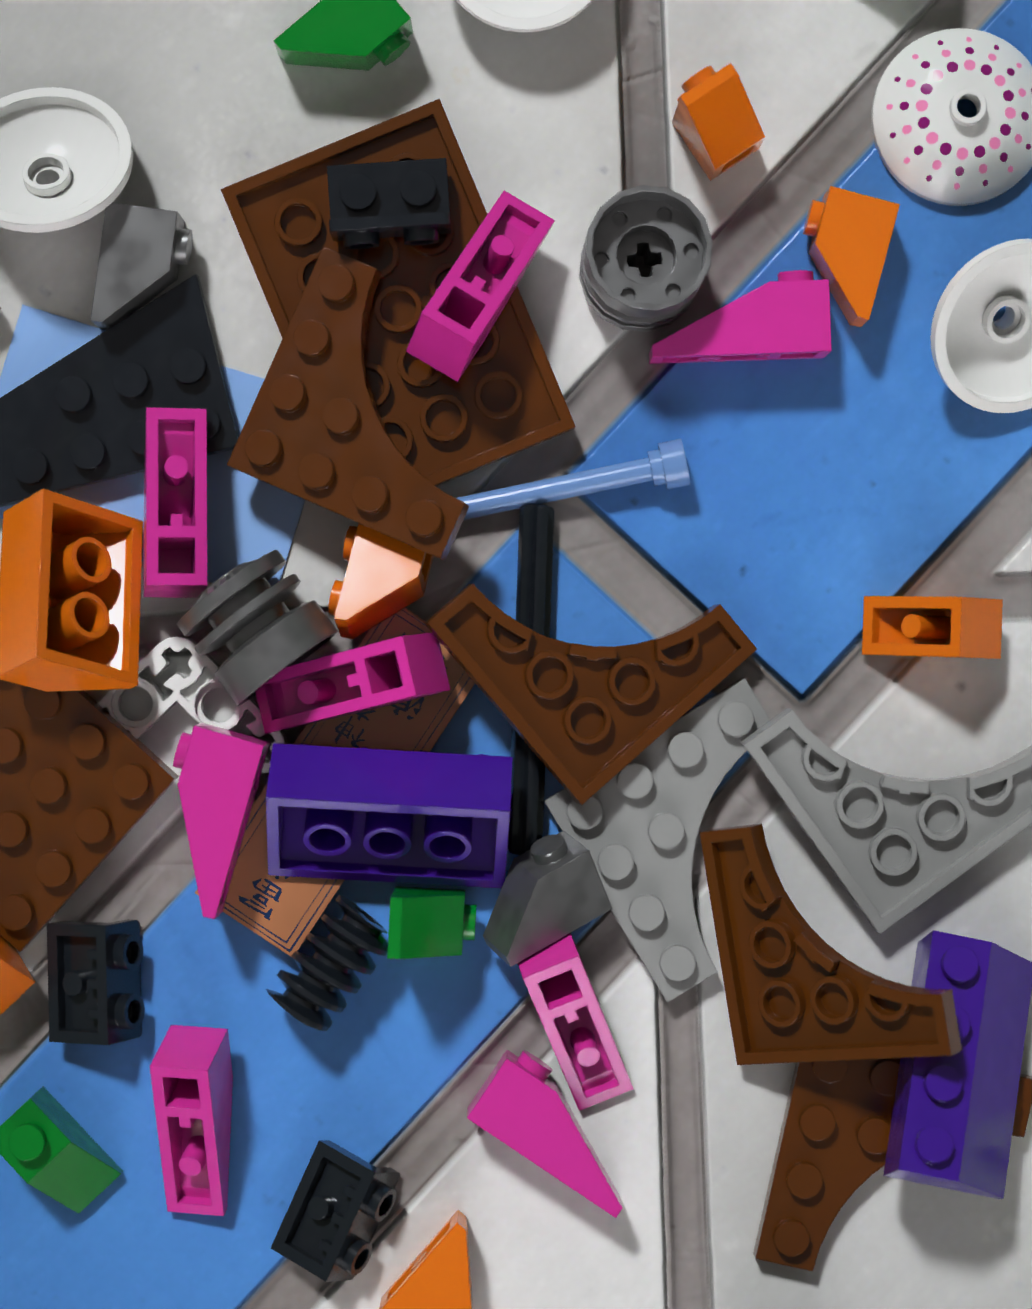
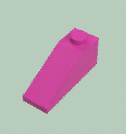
[406,191,555,382]
[649,270,832,364]
[143,407,207,598]
[255,633,450,734]
[173,722,270,920]
[518,933,633,1111]
[150,1025,233,1216]
[467,1050,622,1218]

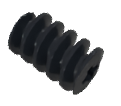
[266,895,388,1031]

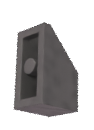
[91,203,192,329]
[483,831,612,967]

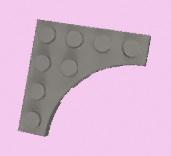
[544,678,770,1003]
[741,707,1032,934]

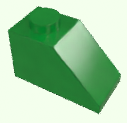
[274,0,413,71]
[387,886,476,959]
[0,1086,123,1214]

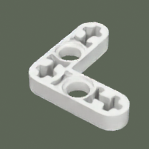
[97,636,288,774]

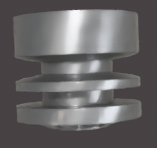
[579,185,713,332]
[176,550,339,706]

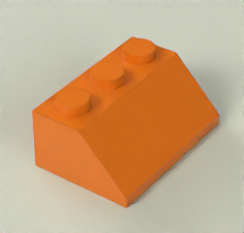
[0,488,143,692]

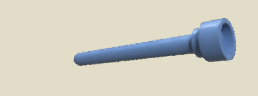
[457,439,690,520]

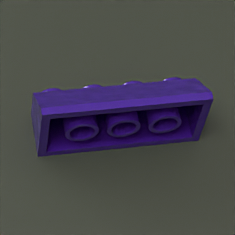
[266,743,513,889]
[883,930,1032,1199]

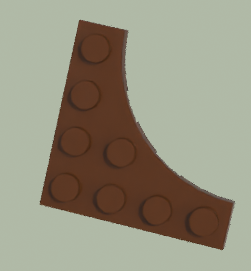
[227,246,469,561]
[424,584,757,805]
[700,824,962,1065]
[753,1058,1032,1272]

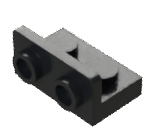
[327,158,451,249]
[47,920,145,1045]
[271,1140,400,1282]

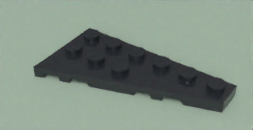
[0,274,239,507]

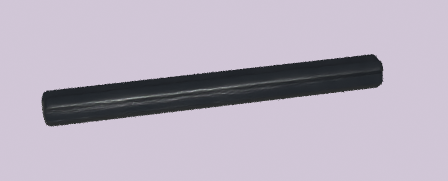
[508,504,554,855]

